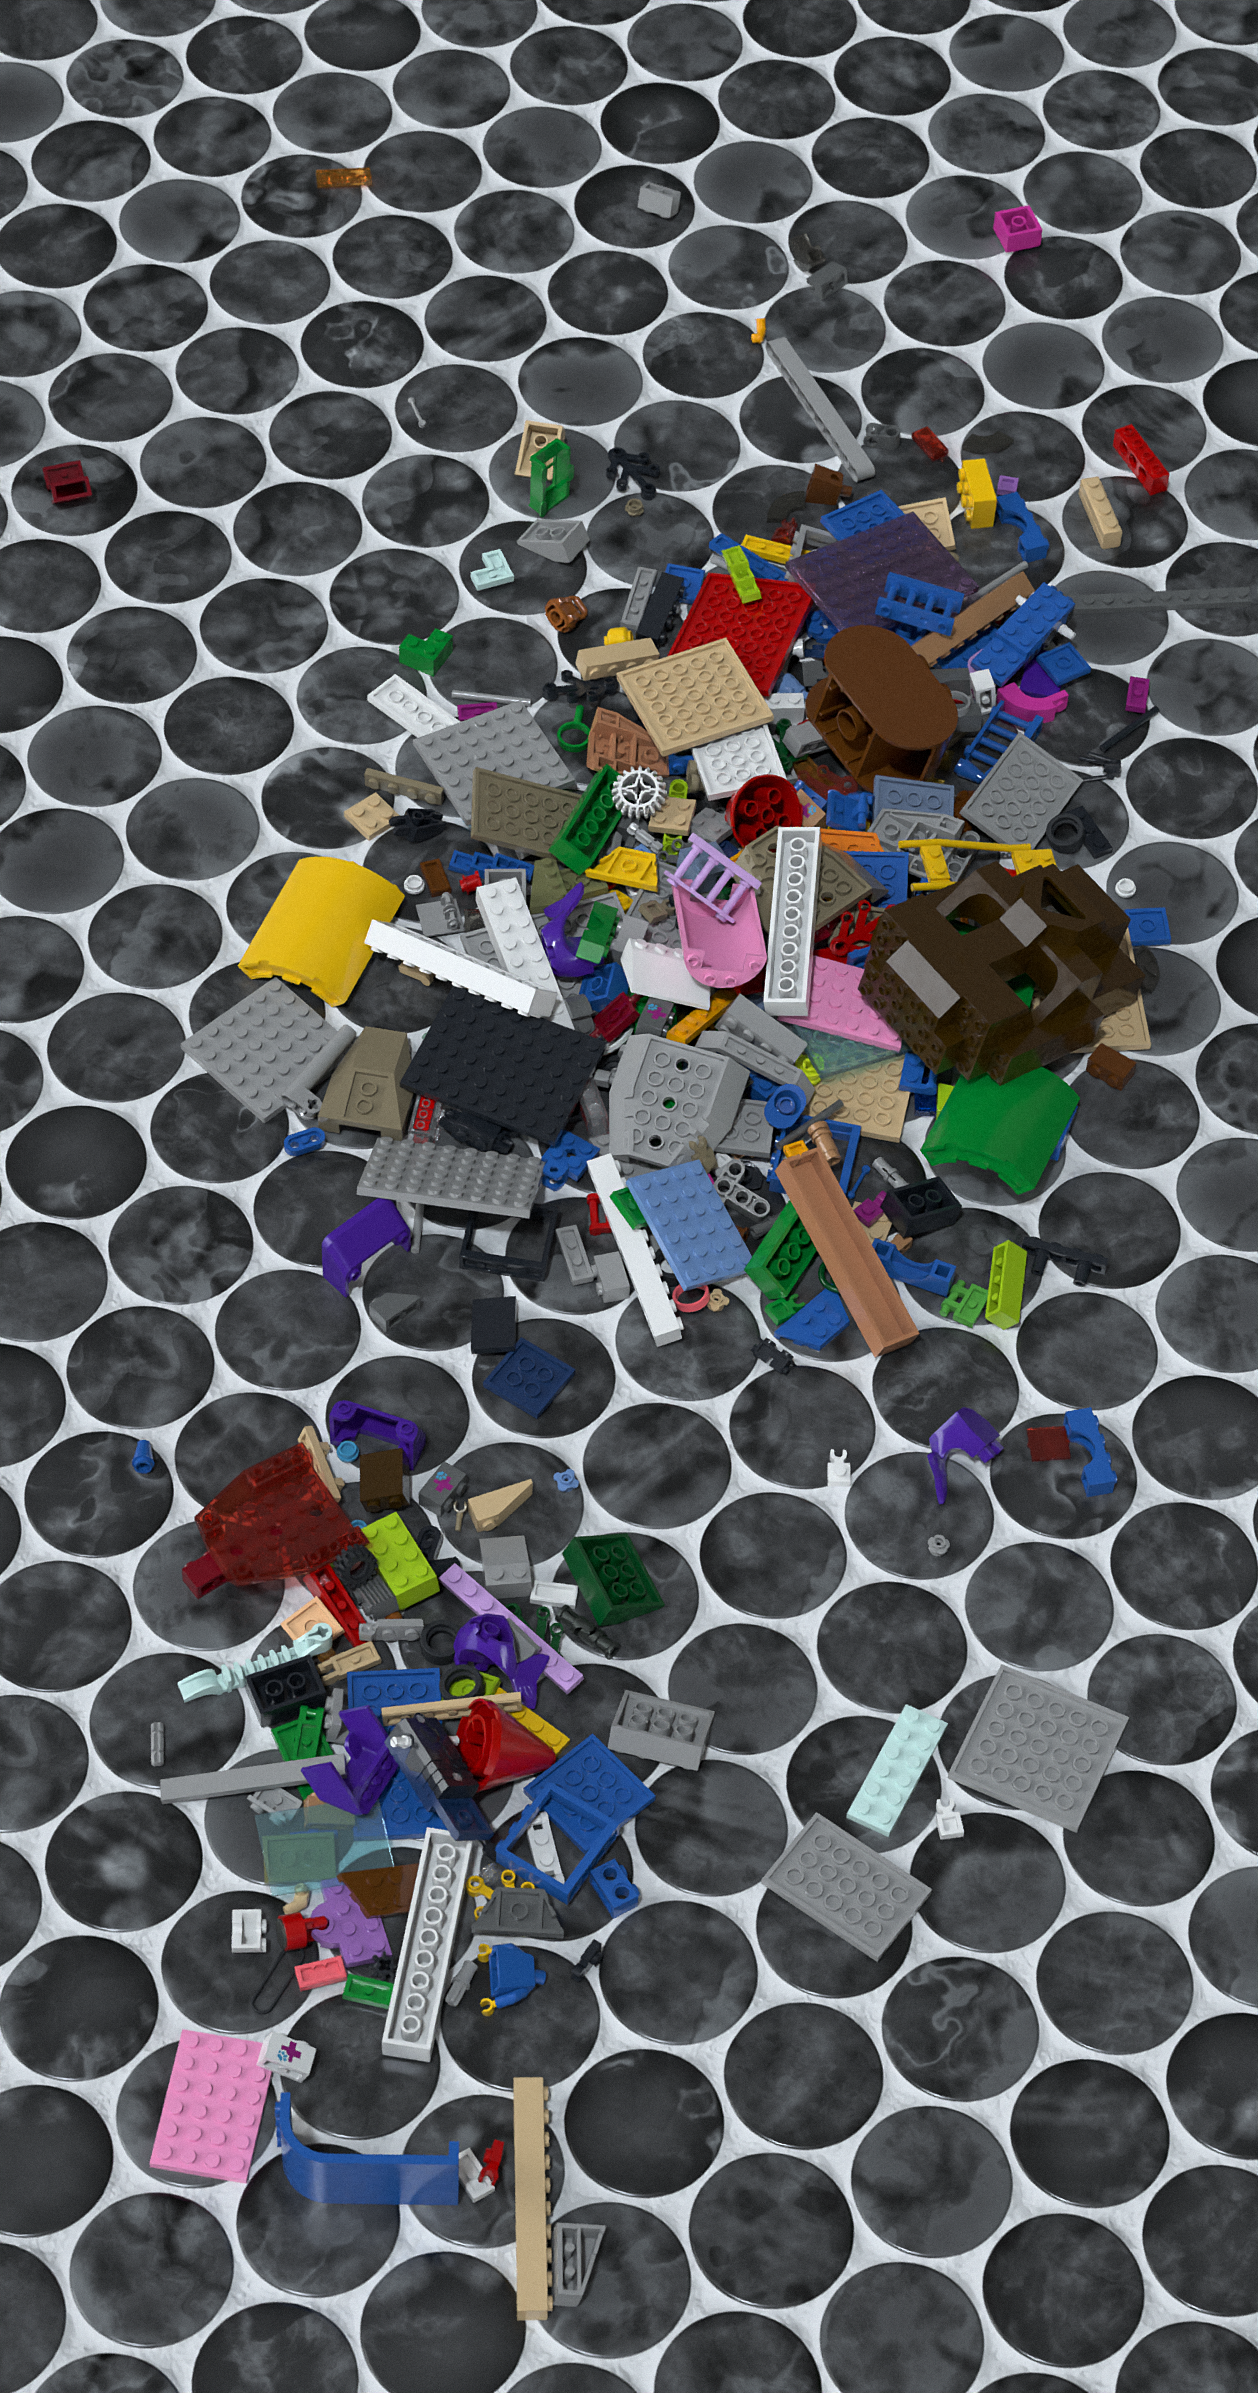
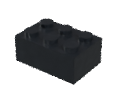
[881,1176,962,1238]
[245,1654,326,1728]

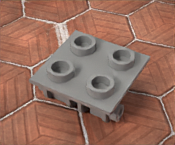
[416,892,464,937]

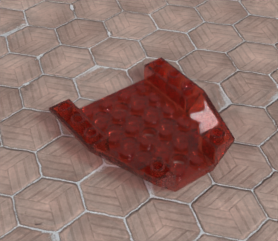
[194,1442,370,1587]

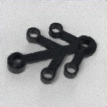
[606,447,660,501]
[542,670,619,704]

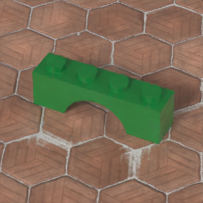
[576,901,620,964]

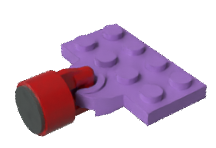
[276,1878,392,1968]

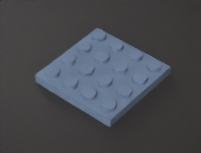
[872,775,954,823]

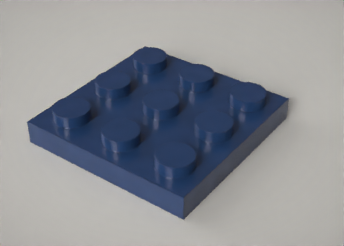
[483,1337,575,1419]

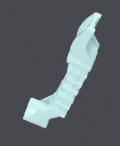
[178,1623,332,1703]

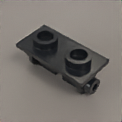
[751,1336,797,1375]

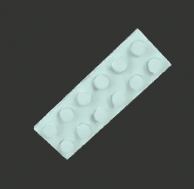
[846,1704,948,1837]

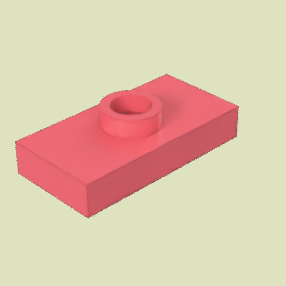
[294,1955,347,1992]

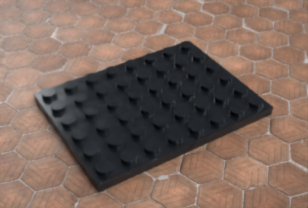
[400,985,607,1146]

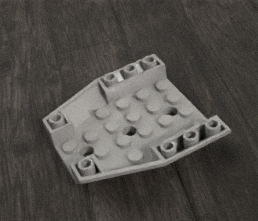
[609,1034,750,1168]

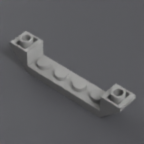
[695,1031,815,1107]

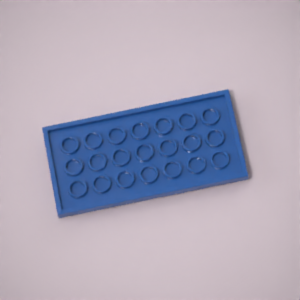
[347,1668,448,1841]

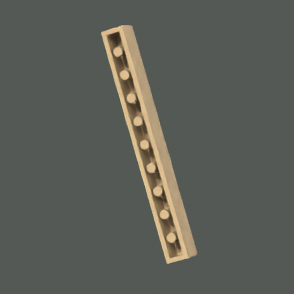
[513,2077,553,2320]

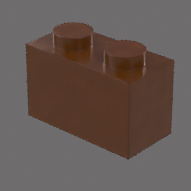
[1086,1042,1137,1091]

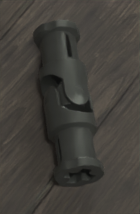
[555,1604,620,1660]

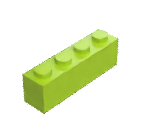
[985,1240,1027,1330]

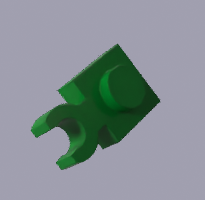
[764,1294,805,1326]

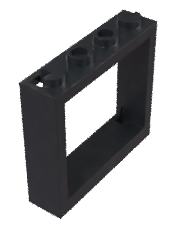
[459,1203,559,1282]

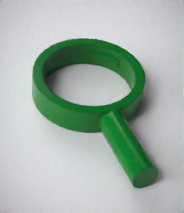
[557,705,590,752]

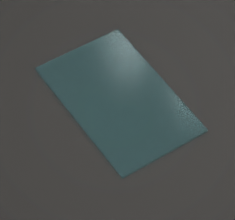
[255,1799,394,1897]

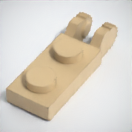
[315,1641,381,1686]

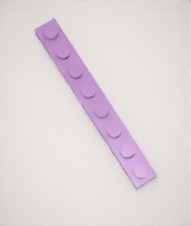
[439,1563,584,1695]

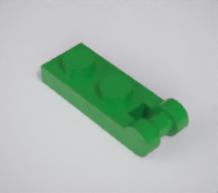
[291,1705,325,1761]

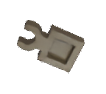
[638,899,675,924]
[689,1135,718,1173]

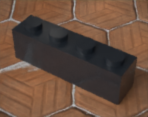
[636,572,687,650]

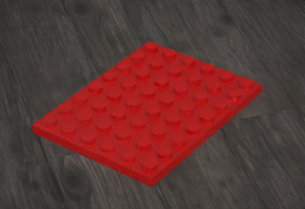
[667,572,819,697]

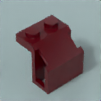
[42,460,92,505]

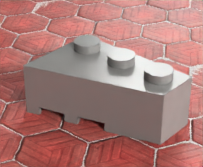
[552,2223,606,2307]

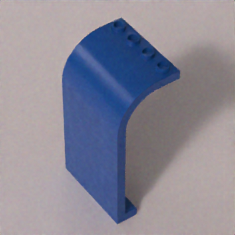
[275,2092,459,2205]

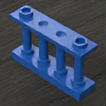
[875,572,965,636]
[963,700,1044,766]

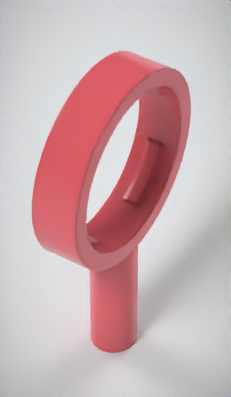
[672,1284,710,1312]

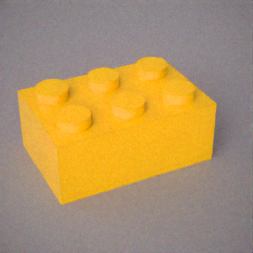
[957,458,997,529]

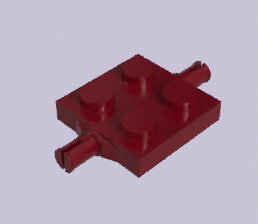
[589,991,645,1043]

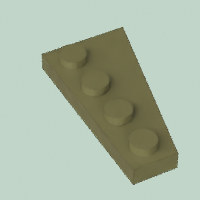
[530,858,567,915]

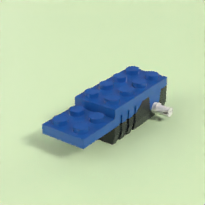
[970,582,1076,687]

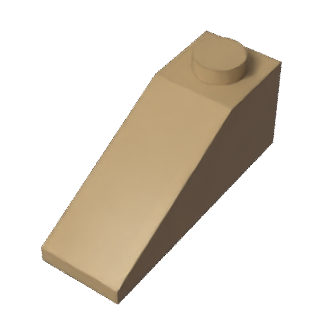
[468,1479,533,1533]

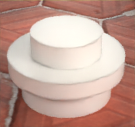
[404,875,424,894]
[1115,878,1136,898]

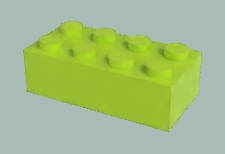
[356,1512,440,1611]

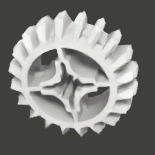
[612,766,667,820]

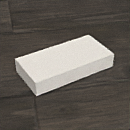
[530,1580,578,1609]

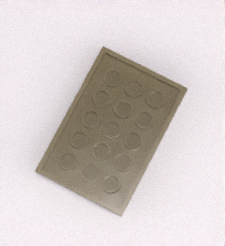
[471,767,582,862]

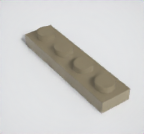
[364,768,444,806]

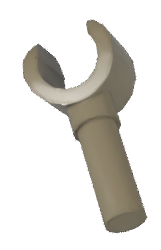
[453,1501,468,1532]

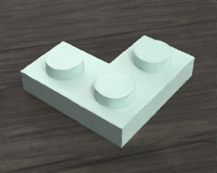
[471,549,514,591]

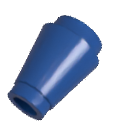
[953,758,985,784]
[132,1440,154,1474]

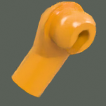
[751,318,766,344]

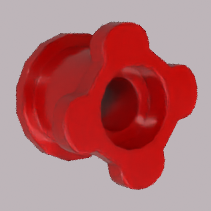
[459,870,482,895]

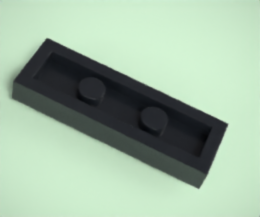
[1065,806,1113,859]

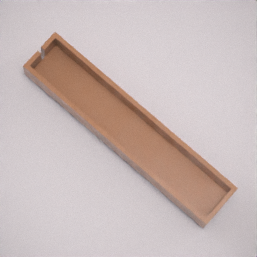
[775,1147,920,1358]

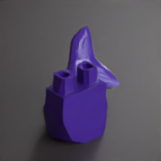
[541,882,604,977]
[927,1407,1004,1504]
[453,1613,549,1709]

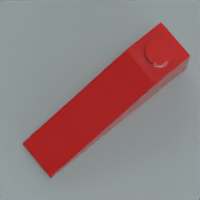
[303,1561,369,1647]

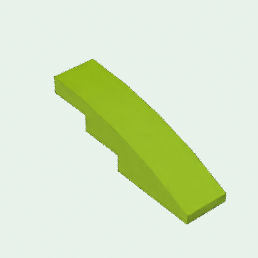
[721,545,762,604]

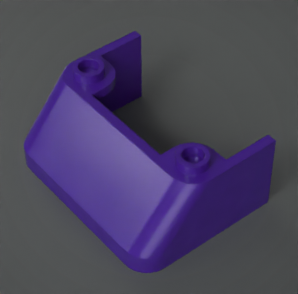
[322,1198,411,1298]
[300,1705,399,1816]

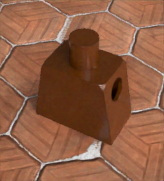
[805,464,852,505]

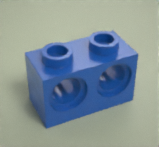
[589,1858,640,1919]

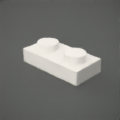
[459,2148,495,2203]

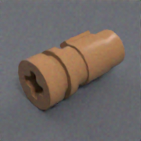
[807,1121,841,1166]

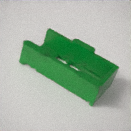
[529,438,574,518]

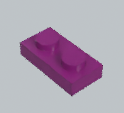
[1125,676,1150,713]
[457,702,497,722]

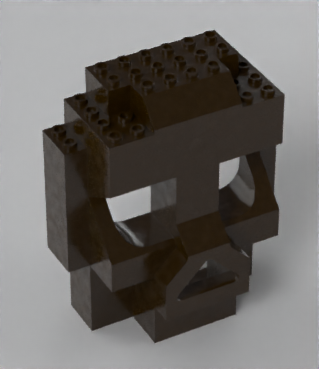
[857,861,1146,1086]

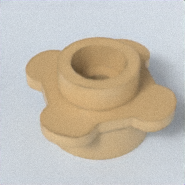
[707,1289,729,1311]

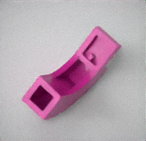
[996,682,1069,723]

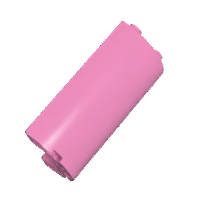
[671,878,767,988]

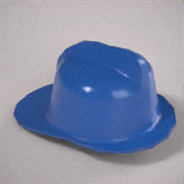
[764,1084,806,1129]

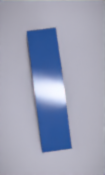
[448,850,534,883]

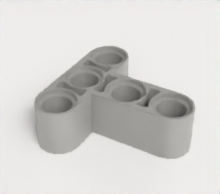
[713,1159,770,1223]

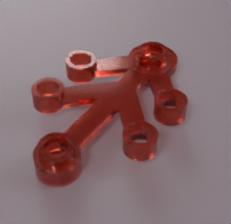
[797,765,858,801]

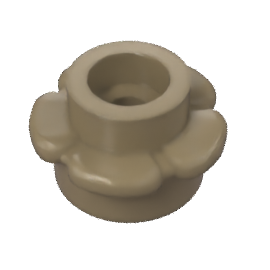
[625,499,644,516]

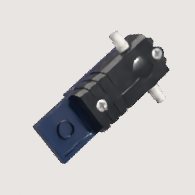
[384,1713,494,1841]

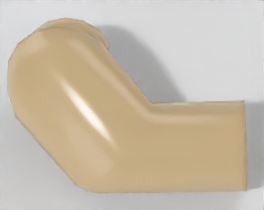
[283,1883,310,1914]

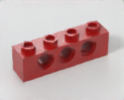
[1113,424,1170,496]

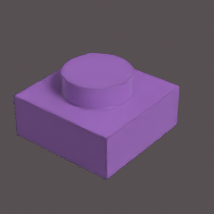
[997,475,1019,495]

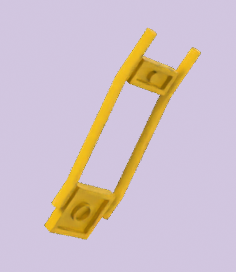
[898,839,1057,891]

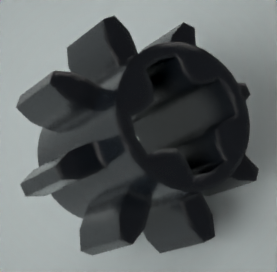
[367,1951,398,1981]

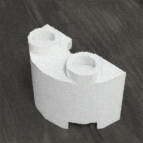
[232,1909,266,1953]

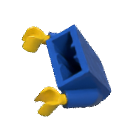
[477,1943,546,2016]

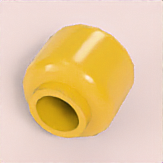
[604,627,634,645]

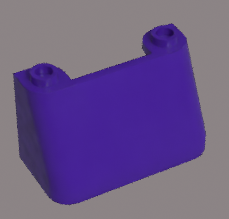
[329,1400,426,1471]

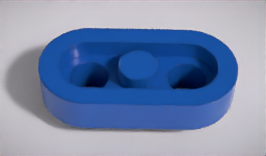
[284,1127,325,1156]

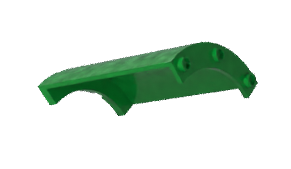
[920,1067,1080,1195]

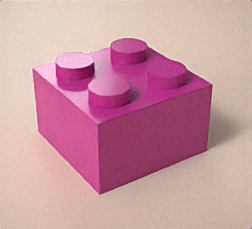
[993,205,1043,253]

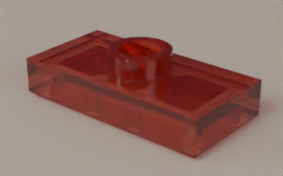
[911,426,949,461]

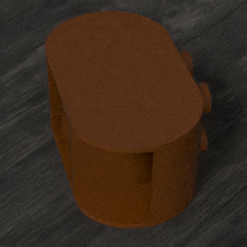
[805,625,958,793]

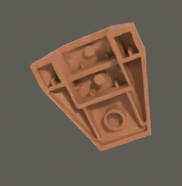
[586,707,670,777]

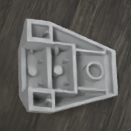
[867,808,965,878]

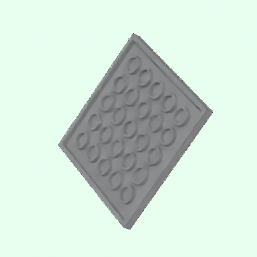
[413,700,575,826]
[181,977,353,1124]
[947,1664,1129,1833]

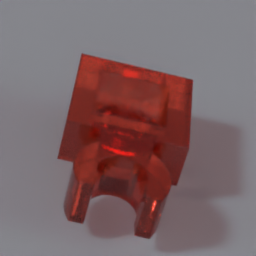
[771,517,798,545]

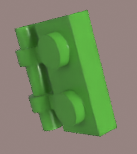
[939,1280,988,1328]

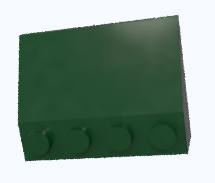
[562,1533,665,1626]

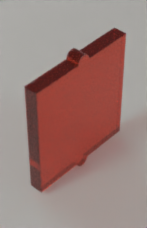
[1026,1426,1071,1462]

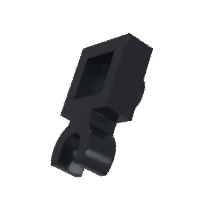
[571,1939,603,1983]

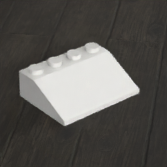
[620,938,710,1010]

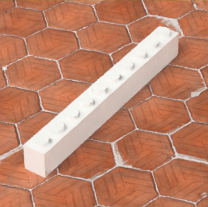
[587,1153,684,1347]

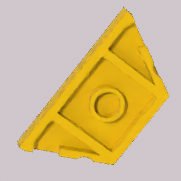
[585,846,658,892]

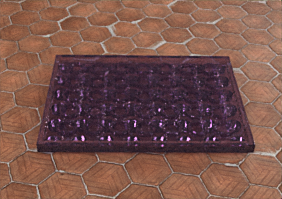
[785,511,979,631]

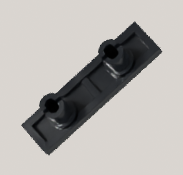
[1022,1236,1108,1287]

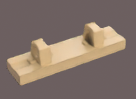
[298,1426,345,1511]

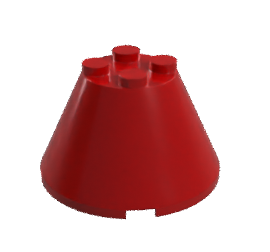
[725,774,803,853]

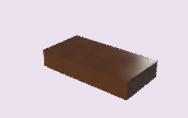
[420,858,451,898]

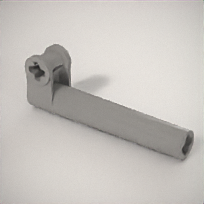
[280,1024,357,1121]

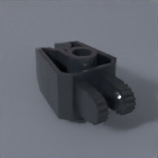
[389,808,447,843]

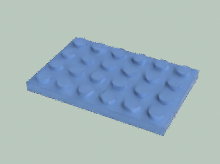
[626,1159,752,1291]

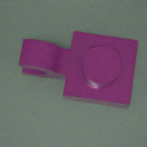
[853,1191,886,1228]

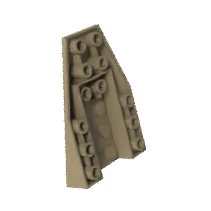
[318,1026,414,1141]

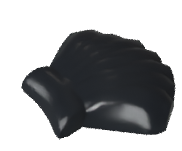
[730,1160,762,1190]

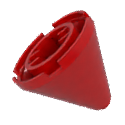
[455,1698,556,1793]

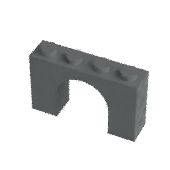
[929,668,982,732]

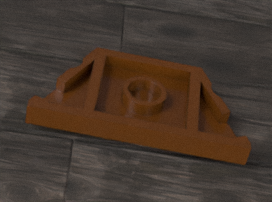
[337,1863,419,1919]

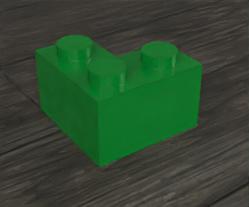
[399,628,453,677]

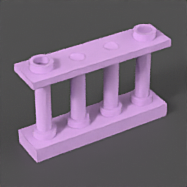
[664,833,762,923]

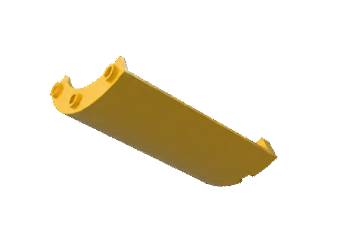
[238,857,405,1007]

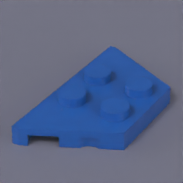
[774,1283,850,1351]

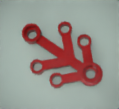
[829,899,895,957]

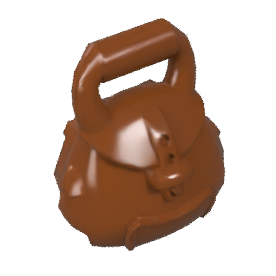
[545,595,588,632]

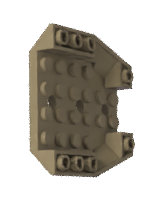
[733,826,889,934]

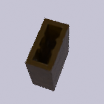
[360,1448,410,1512]

